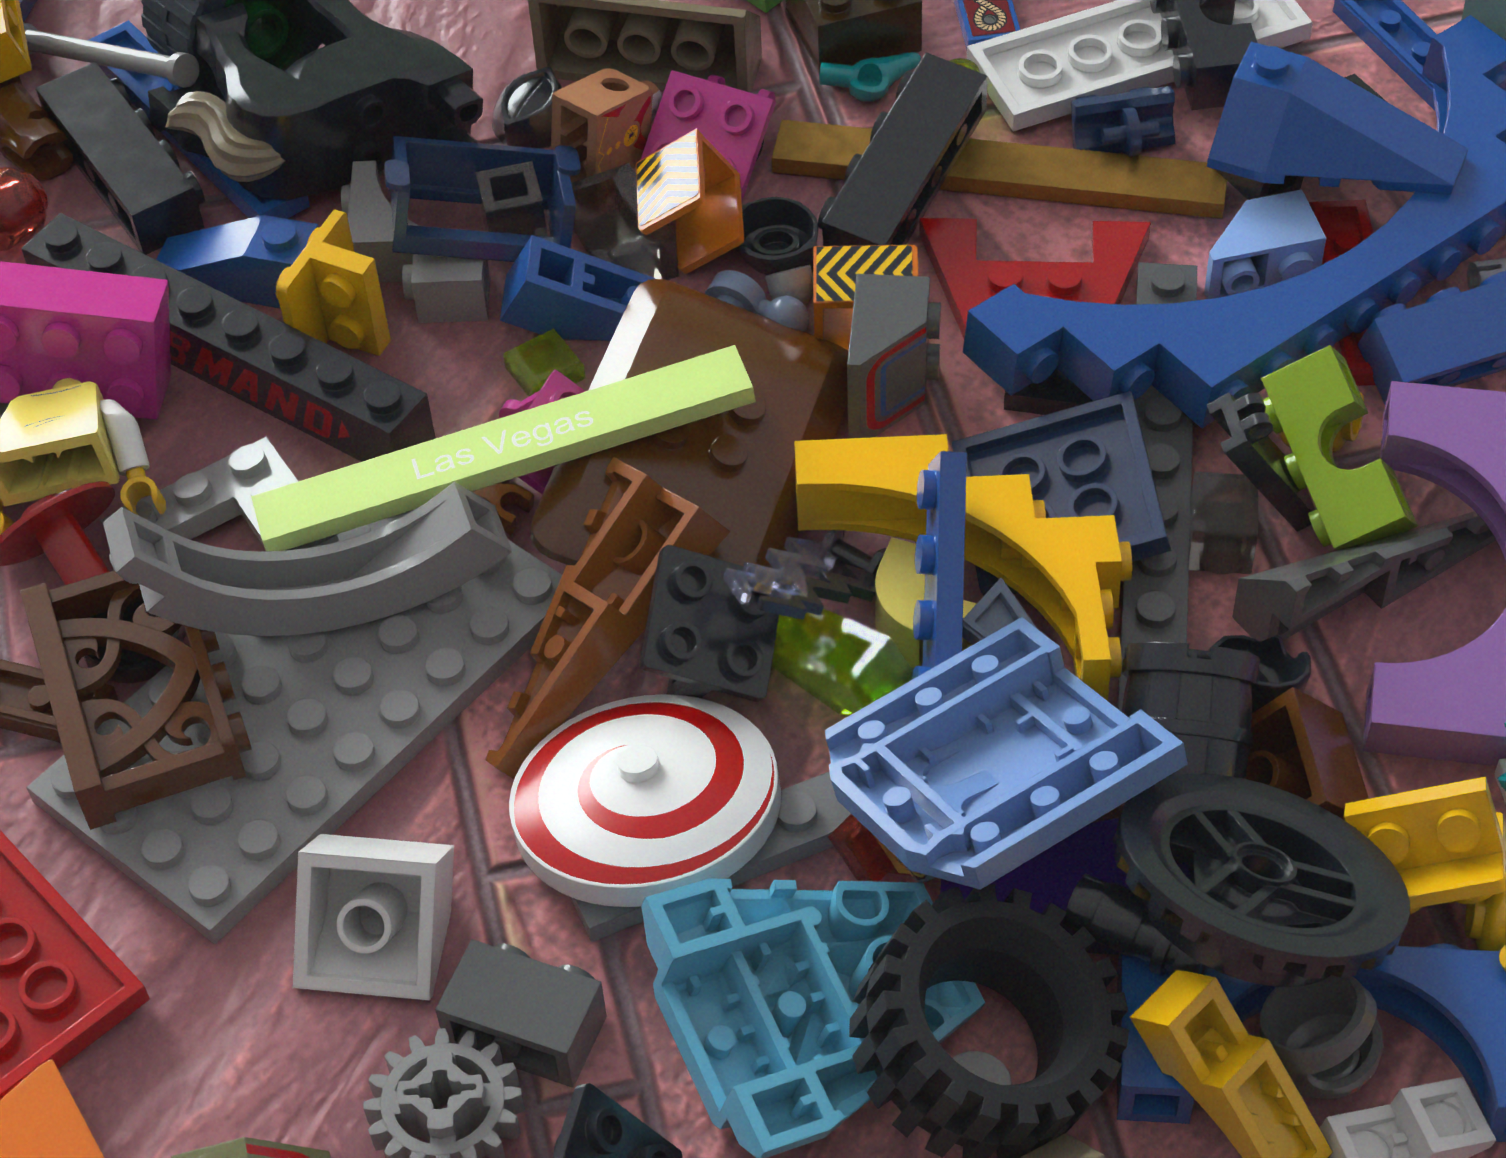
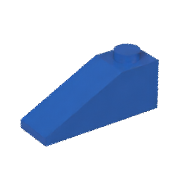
[156,215,319,309]
[500,235,657,341]

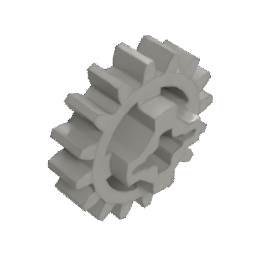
[363,1028,525,1158]

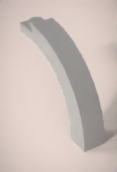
[103,482,512,636]

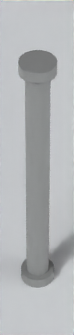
[23,22,199,87]

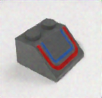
[847,274,941,439]

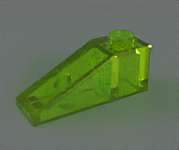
[771,591,913,717]

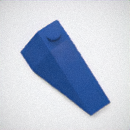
[1207,41,1469,194]

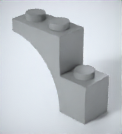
[341,161,491,323]

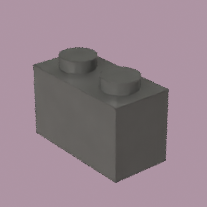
[435,939,607,1088]

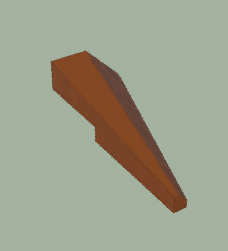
[485,457,731,779]

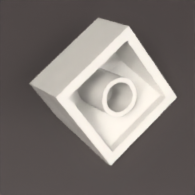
[293,834,454,1000]

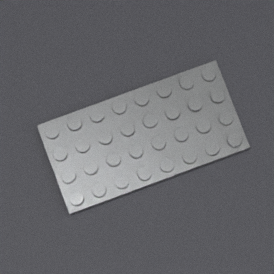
[26,510,562,944]

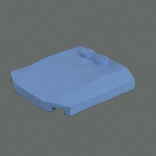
[825,617,1188,890]

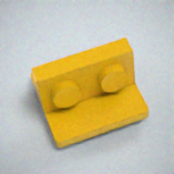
[276,209,391,356]
[1344,777,1506,914]

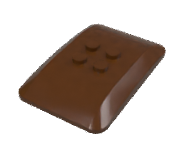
[530,279,849,578]

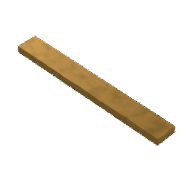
[772,119,1227,219]

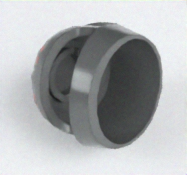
[1260,975,1384,1100]

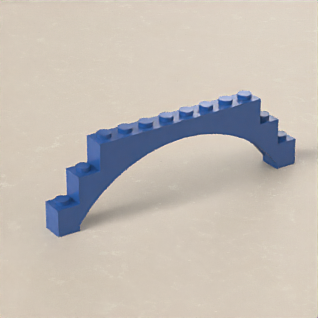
[963,15,1506,428]

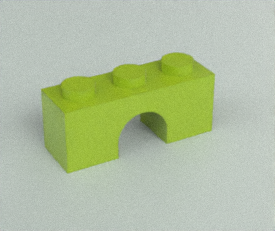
[1261,345,1418,550]

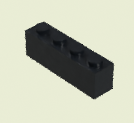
[818,52,987,246]
[36,61,205,255]

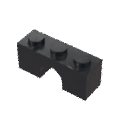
[1150,0,1258,110]

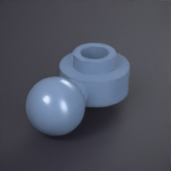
[704,270,809,332]

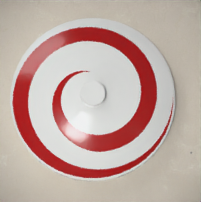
[509,694,781,907]

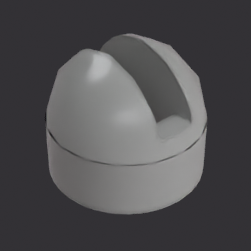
[765,265,813,305]

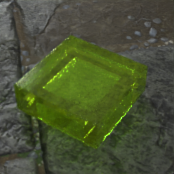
[503,329,586,397]

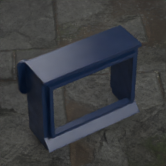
[385,136,581,262]

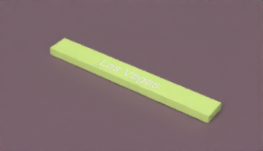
[251,345,756,551]

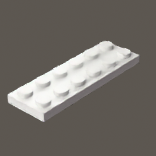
[967,0,1313,132]

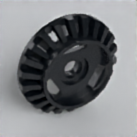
[1113,774,1410,987]

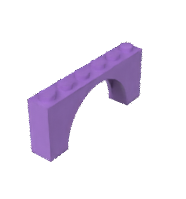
[1363,381,1506,766]

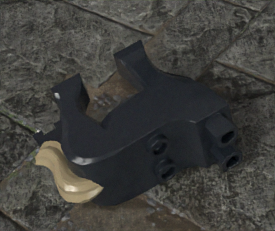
[148,0,483,200]

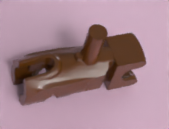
[0,76,73,180]

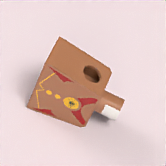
[551,68,662,205]

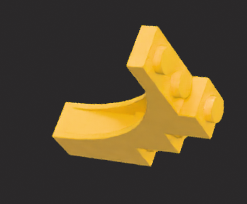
[794,434,1132,701]

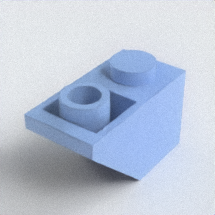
[1204,189,1326,299]

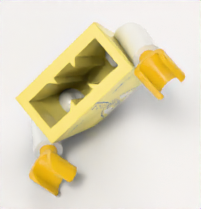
[0,378,166,535]

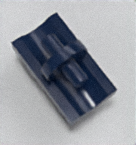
[1071,86,1176,157]

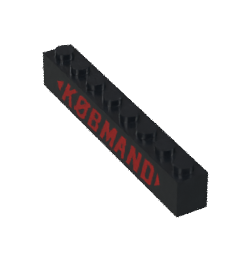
[21,213,436,462]

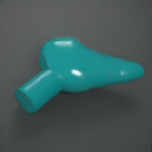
[819,52,921,101]

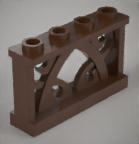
[20,570,252,830]

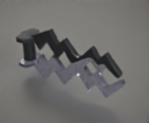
[723,530,887,620]

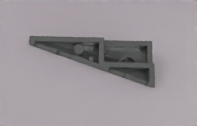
[1232,511,1496,641]

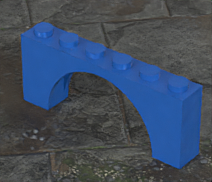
[1117,943,1506,1142]

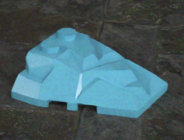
[641,878,985,1158]

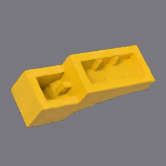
[1130,970,1333,1158]

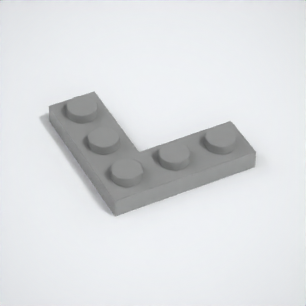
[100,437,339,551]

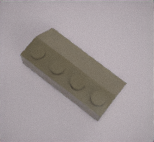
[528,0,762,93]

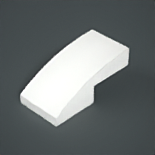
[1319,1077,1496,1158]

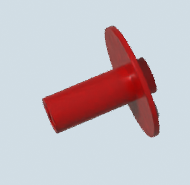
[0,481,115,618]

